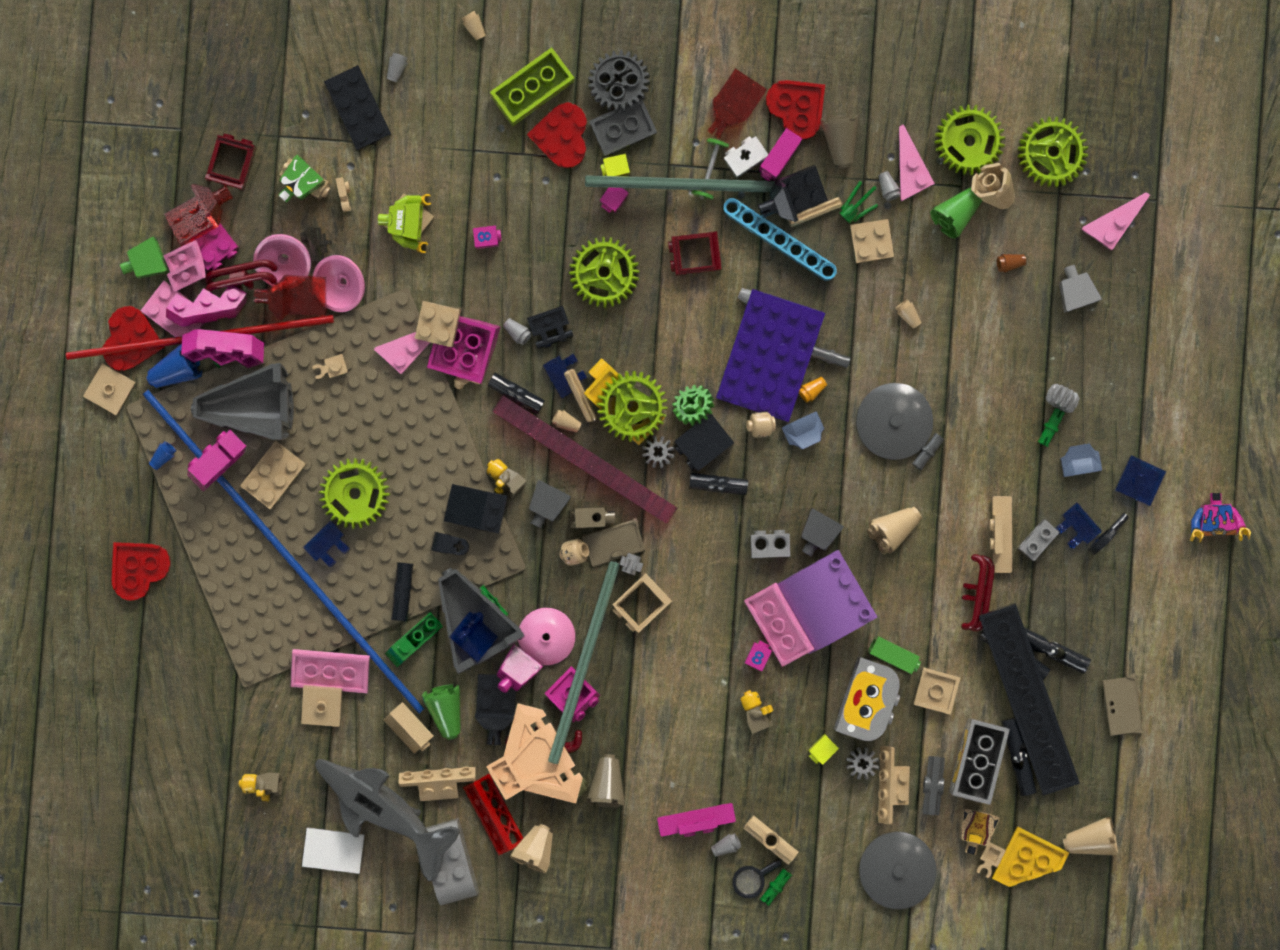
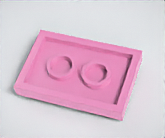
[141,281,204,337]

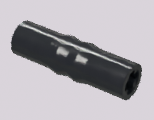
[487,372,545,414]
[689,473,748,495]
[391,562,413,621]

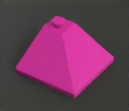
[427,316,501,384]

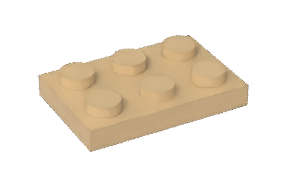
[240,440,306,510]

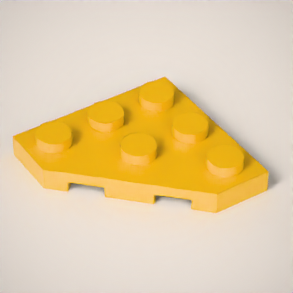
[991,826,1069,887]

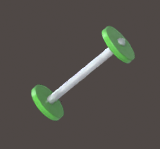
[691,138,729,200]

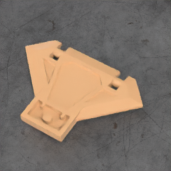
[486,703,583,804]

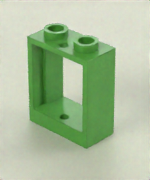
[867,635,921,674]

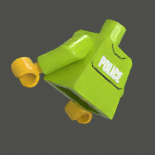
[378,194,431,253]

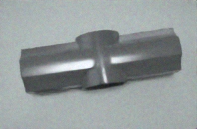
[922,756,945,815]

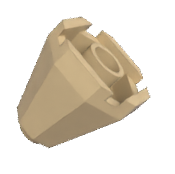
[971,163,1015,209]
[509,824,553,873]

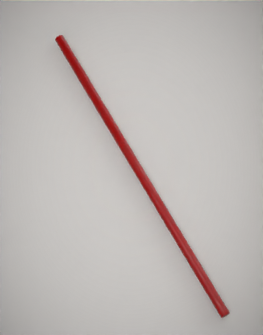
[66,315,334,360]

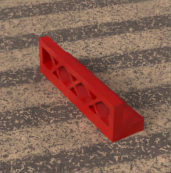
[463,774,523,855]

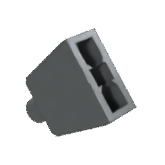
[529,480,571,528]
[800,508,844,557]

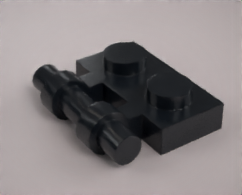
[527,306,574,349]

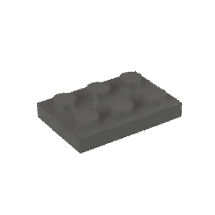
[589,98,657,157]

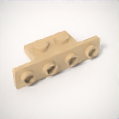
[989,496,1012,573]
[877,746,910,824]
[398,767,476,801]

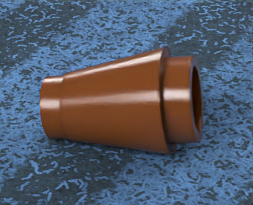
[996,254,1026,273]

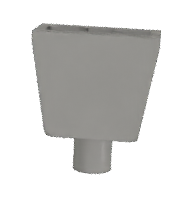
[1059,265,1102,313]

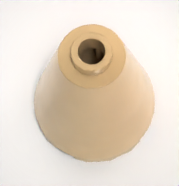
[1063,817,1118,856]

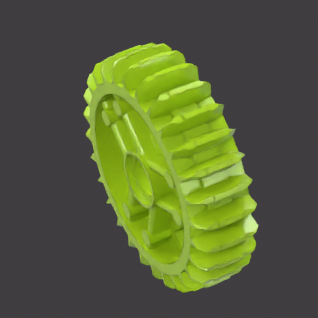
[934,105,1005,176]
[1017,117,1088,188]
[569,237,640,308]
[596,371,668,442]
[319,458,390,529]

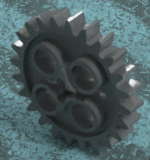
[588,50,650,112]

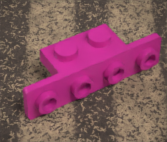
[657,803,736,837]

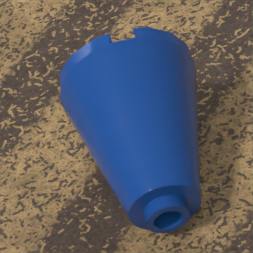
[146,344,202,388]

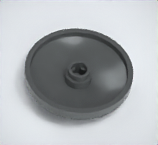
[856,383,933,460]
[859,831,936,909]

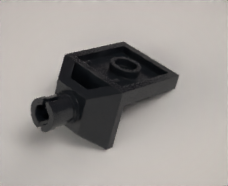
[758,165,828,222]
[475,674,516,745]

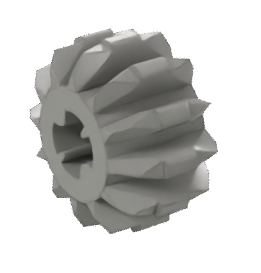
[1045,384,1080,413]
[642,436,674,468]
[846,747,879,780]

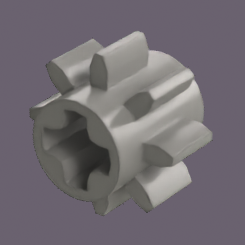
[619,553,643,576]

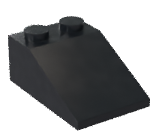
[444,484,508,534]

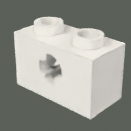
[724,136,768,179]

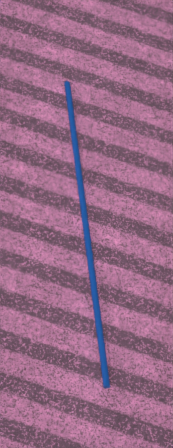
[143,390,424,714]

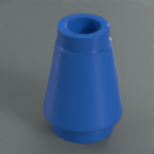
[149,441,176,470]

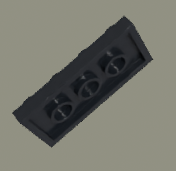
[324,65,392,151]

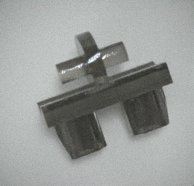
[300,227,332,263]

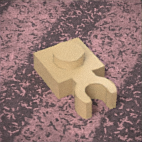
[336,177,351,212]
[312,354,349,379]
[976,842,1006,878]

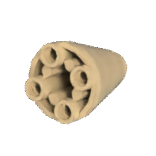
[867,507,922,555]

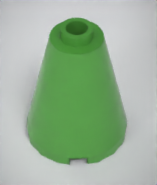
[930,187,982,239]
[422,684,461,740]

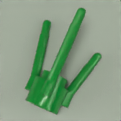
[839,181,878,224]

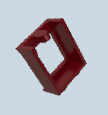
[205,133,257,192]
[668,231,722,276]

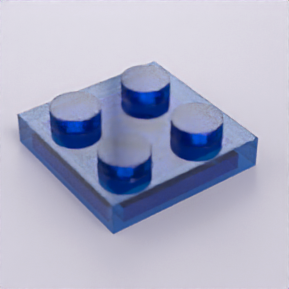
[1115,455,1166,506]

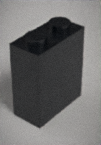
[674,414,734,471]

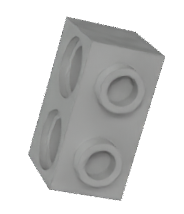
[1017,520,1059,561]
[750,530,790,558]

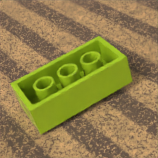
[490,47,574,127]

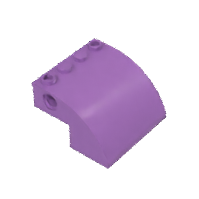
[777,550,877,654]

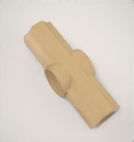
[743,815,799,865]

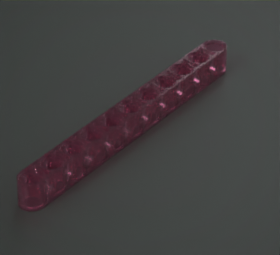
[492,395,678,524]

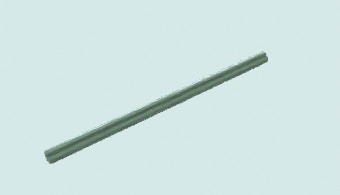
[585,175,775,192]
[548,561,620,764]

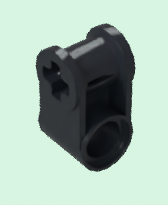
[431,532,469,555]

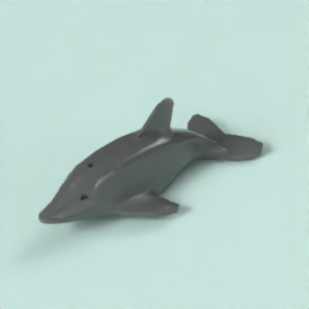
[315,759,460,881]

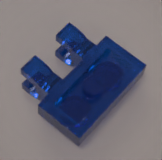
[543,354,587,398]
[1055,502,1102,549]
[303,521,350,567]

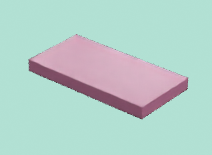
[744,583,814,667]
[291,649,370,693]

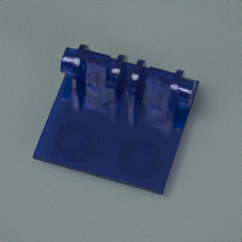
[449,611,498,663]

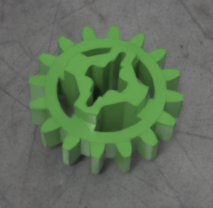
[672,385,715,426]

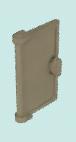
[582,518,645,567]
[1102,674,1143,736]

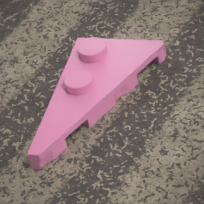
[899,125,935,202]
[1081,192,1150,250]
[374,332,431,375]

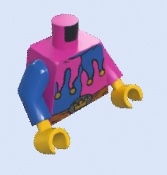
[1190,493,1251,543]

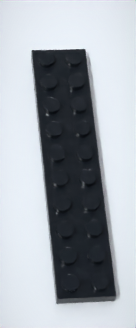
[979,603,1080,796]

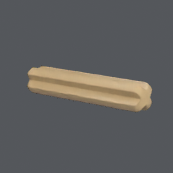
[787,197,842,227]
[564,369,597,422]

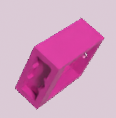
[759,128,802,181]

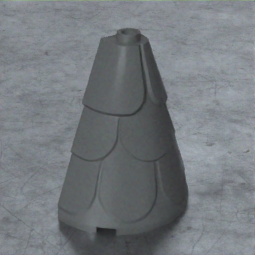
[191,363,294,440]
[438,568,525,674]

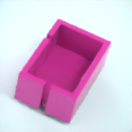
[187,430,246,492]

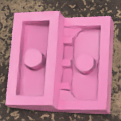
[164,241,205,292]

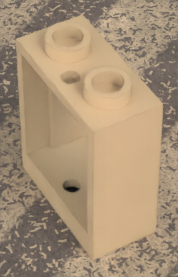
[612,573,672,633]

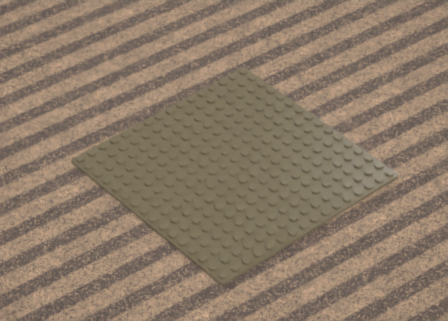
[127,288,525,687]

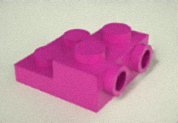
[185,217,239,271]
[544,666,601,723]

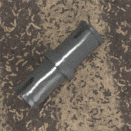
[811,345,850,369]
[912,433,944,471]

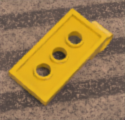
[583,358,665,445]

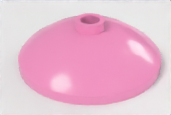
[253,234,311,289]
[312,255,365,312]
[518,608,575,665]

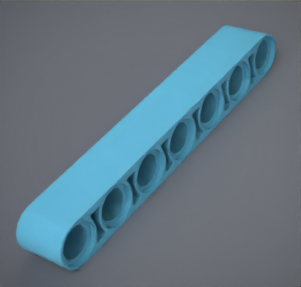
[723,198,837,281]

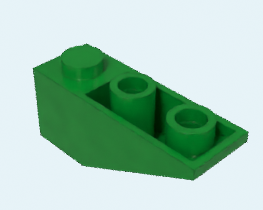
[384,612,443,668]

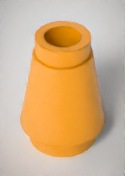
[799,376,827,403]

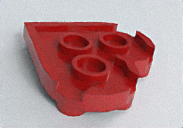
[766,80,825,140]
[527,102,587,168]
[103,306,166,371]
[111,542,171,601]

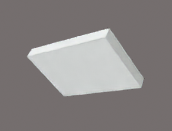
[302,828,365,874]

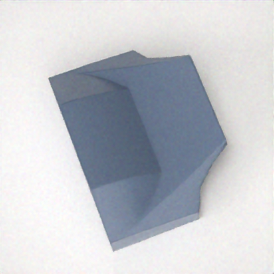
[782,412,824,449]
[1060,443,1102,477]

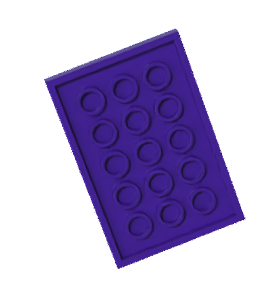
[716,289,825,422]

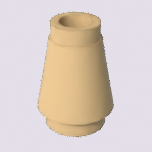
[461,11,486,41]
[896,299,922,329]
[552,410,581,433]

